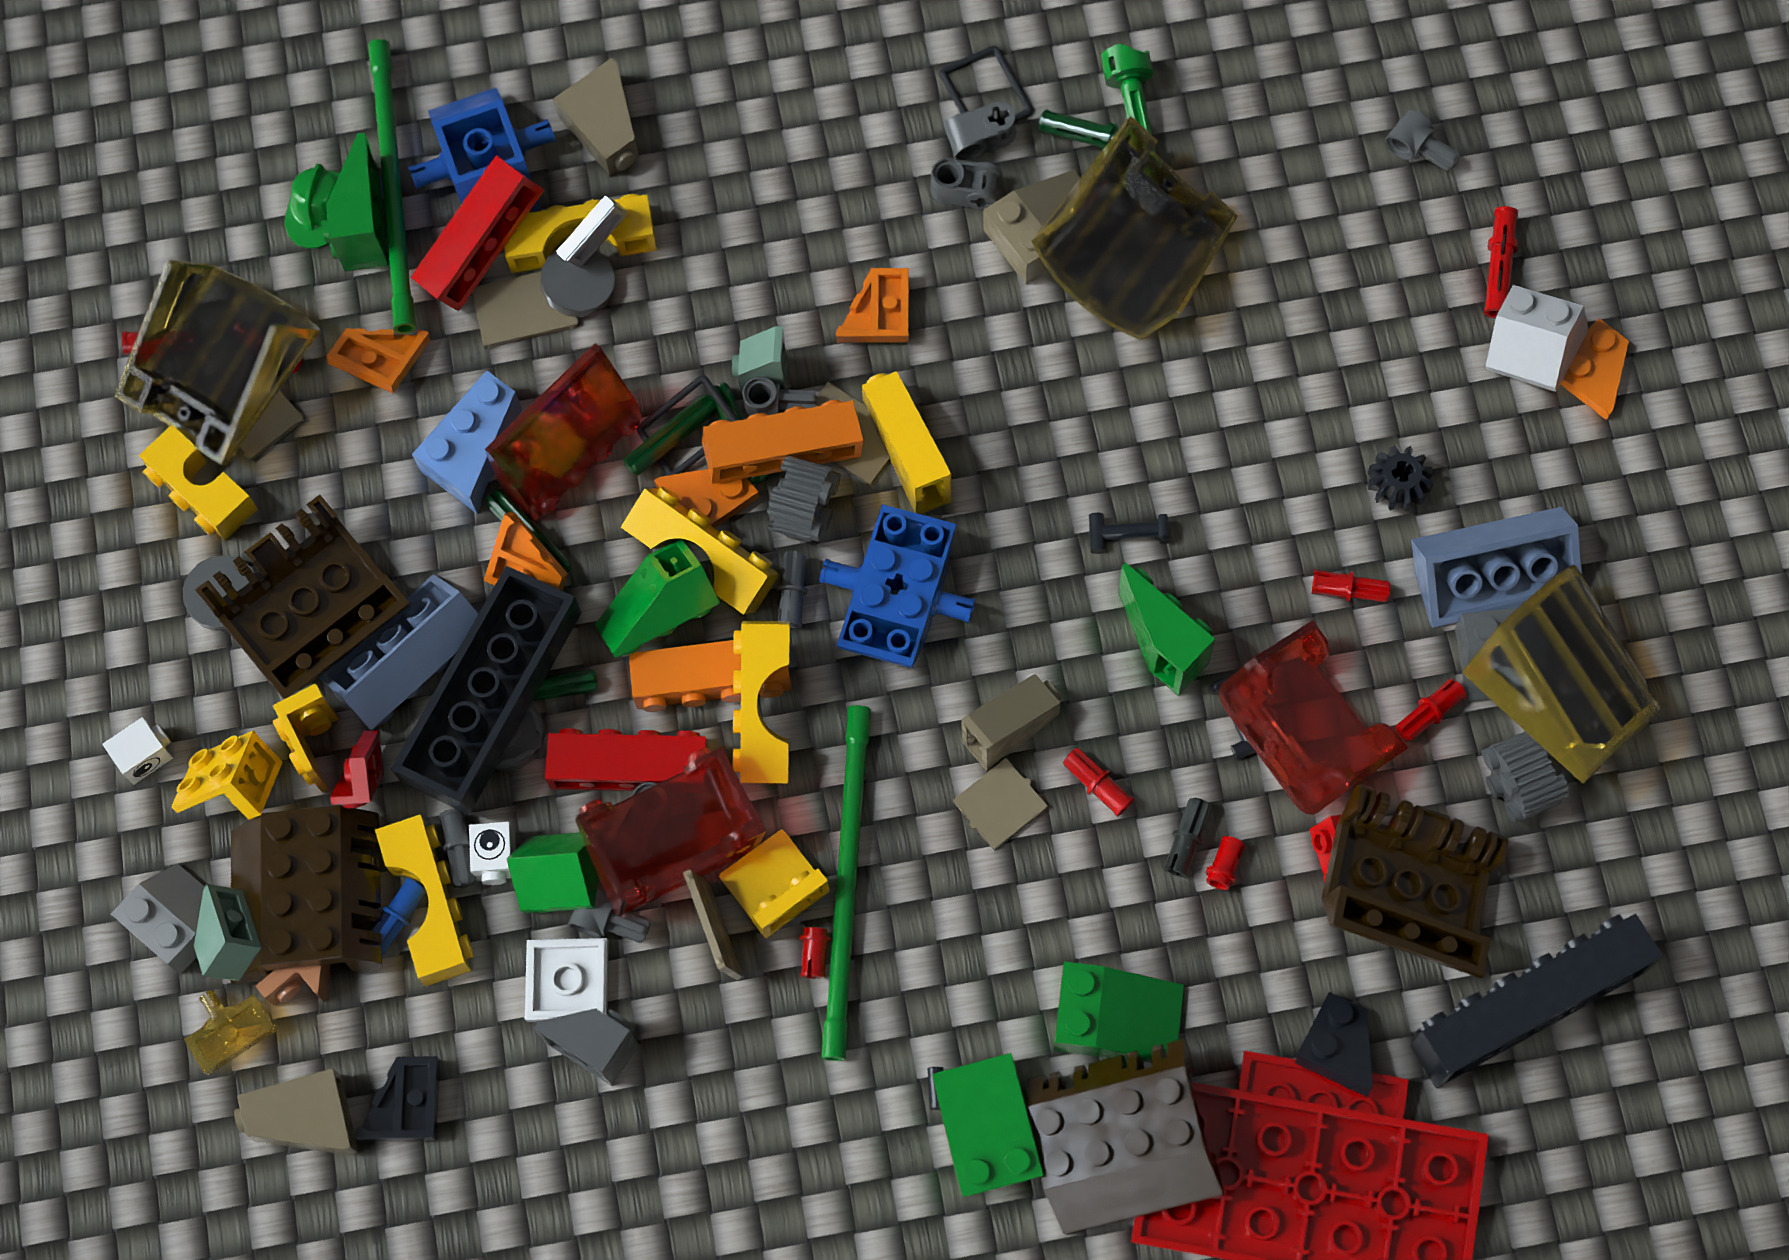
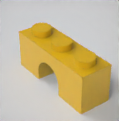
[138,425,258,541]

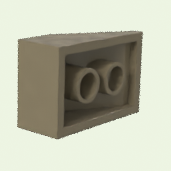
[983,170,1117,285]

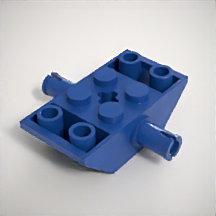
[408,87,556,213]
[819,504,976,668]

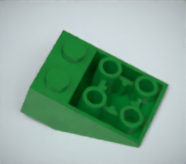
[595,538,720,658]
[1118,562,1215,696]

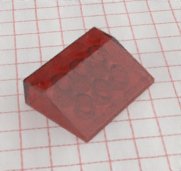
[485,343,642,521]

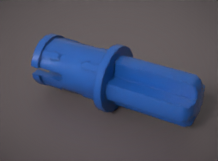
[372,878,427,956]

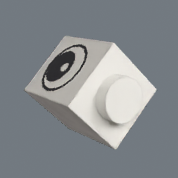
[102,717,173,785]
[469,822,516,885]

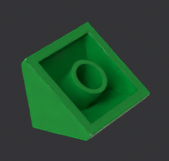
[506,831,605,913]

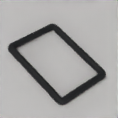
[939,46,1033,126]
[636,375,738,476]

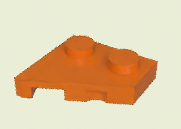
[836,268,909,343]
[1560,318,1629,420]
[483,511,568,591]

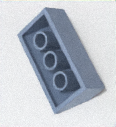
[1411,507,1583,628]
[319,574,478,730]

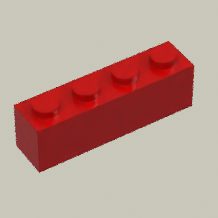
[410,155,544,311]
[545,728,710,793]

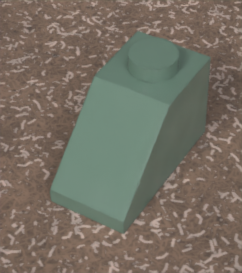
[732,326,788,391]
[194,884,262,981]

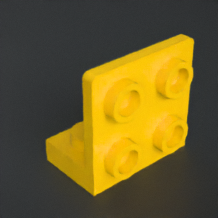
[273,683,339,793]
[171,730,283,820]
[720,830,830,939]

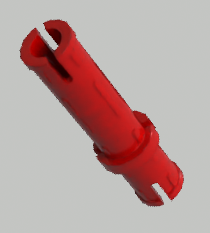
[1484,206,1518,319]

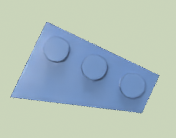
[412,370,522,514]

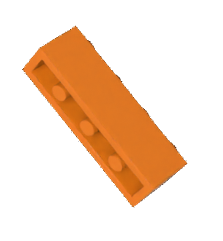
[702,400,863,484]
[629,640,792,712]

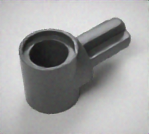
[1385,110,1460,171]
[742,377,817,417]
[568,890,650,943]

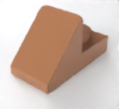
[255,964,331,1006]

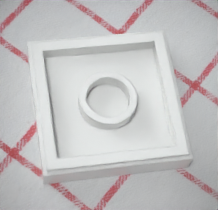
[525,938,609,1022]

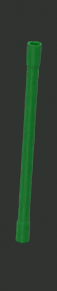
[368,39,416,334]
[821,705,871,1062]

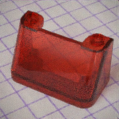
[1219,620,1408,815]
[575,747,766,916]

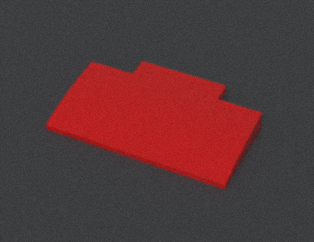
[1131,1050,1489,1260]

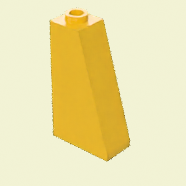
[862,371,951,514]

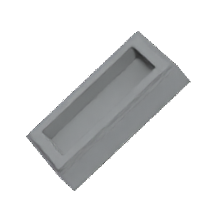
[556,195,628,268]

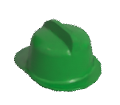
[285,163,340,249]

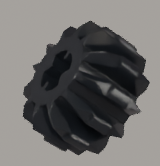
[1367,445,1433,512]

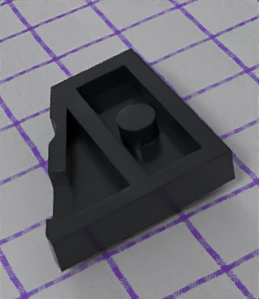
[1294,992,1373,1097]
[355,1056,440,1142]

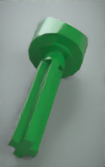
[1101,43,1161,184]

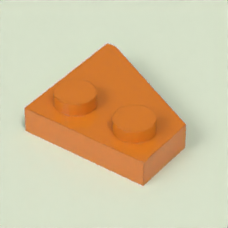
[327,328,430,394]
[654,469,759,528]

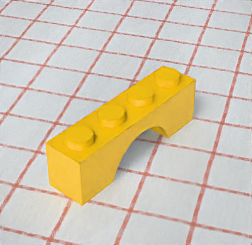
[504,194,657,273]
[621,486,780,615]
[733,621,790,783]
[375,814,474,987]

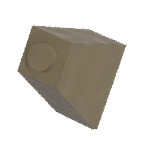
[553,58,639,176]
[961,674,1061,771]
[234,1068,359,1156]

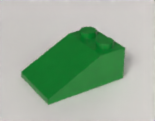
[322,133,389,272]
[1054,962,1184,1063]
[932,1053,1044,1198]

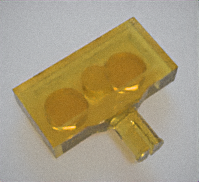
[184,990,277,1075]

